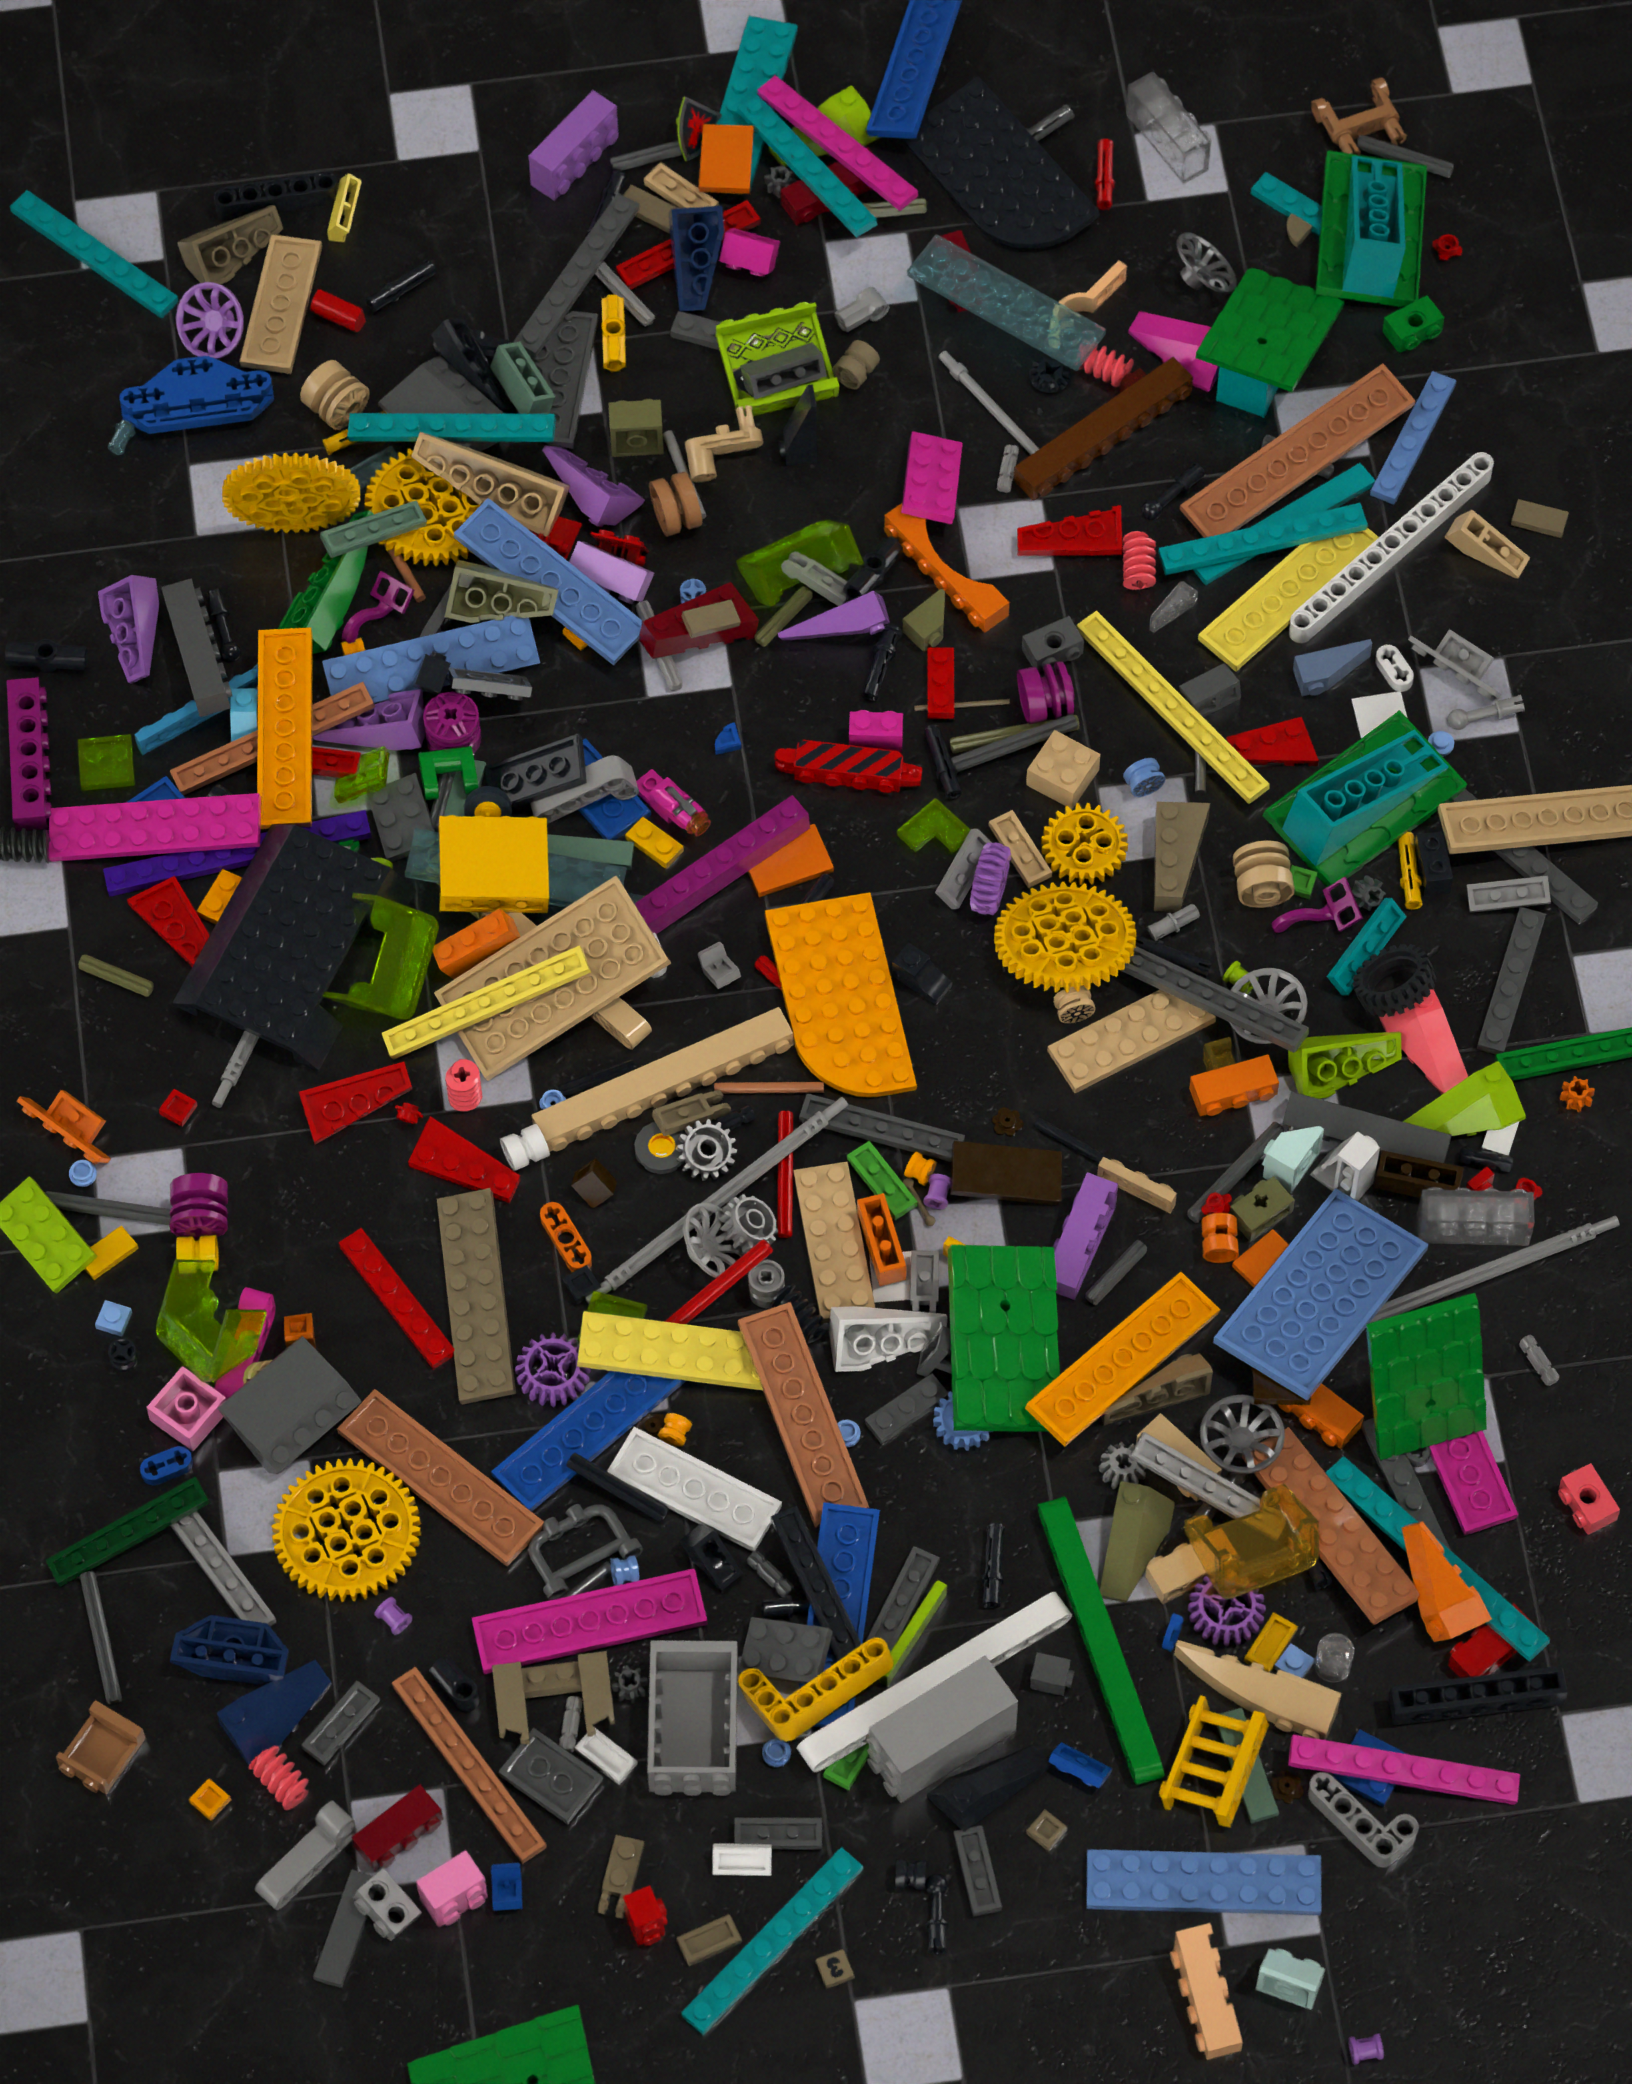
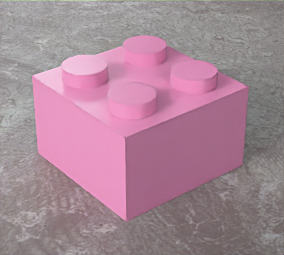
[146,1366,226,1452]
[416,1850,488,1928]

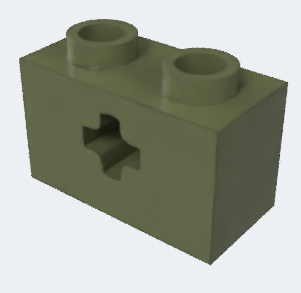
[1230,1176,1295,1242]

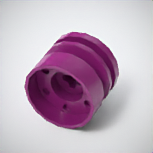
[1017,661,1074,724]
[423,692,481,755]
[169,1173,228,1240]

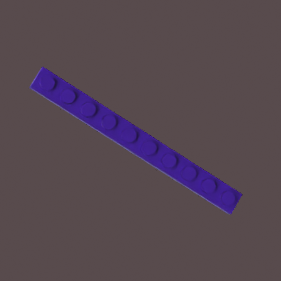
[103,810,372,897]

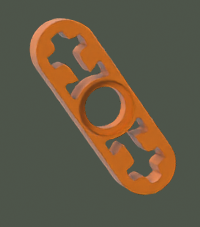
[540,1202,592,1272]

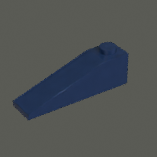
[668,206,724,312]
[217,1660,332,1765]

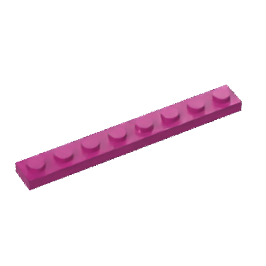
[757,75,918,211]
[1288,1735,1520,1805]

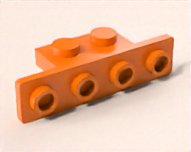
[17,1090,111,1164]

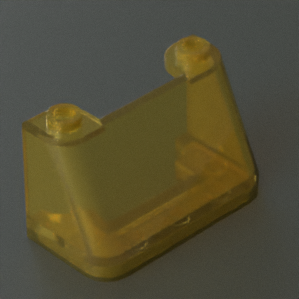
[1185,1484,1319,1599]

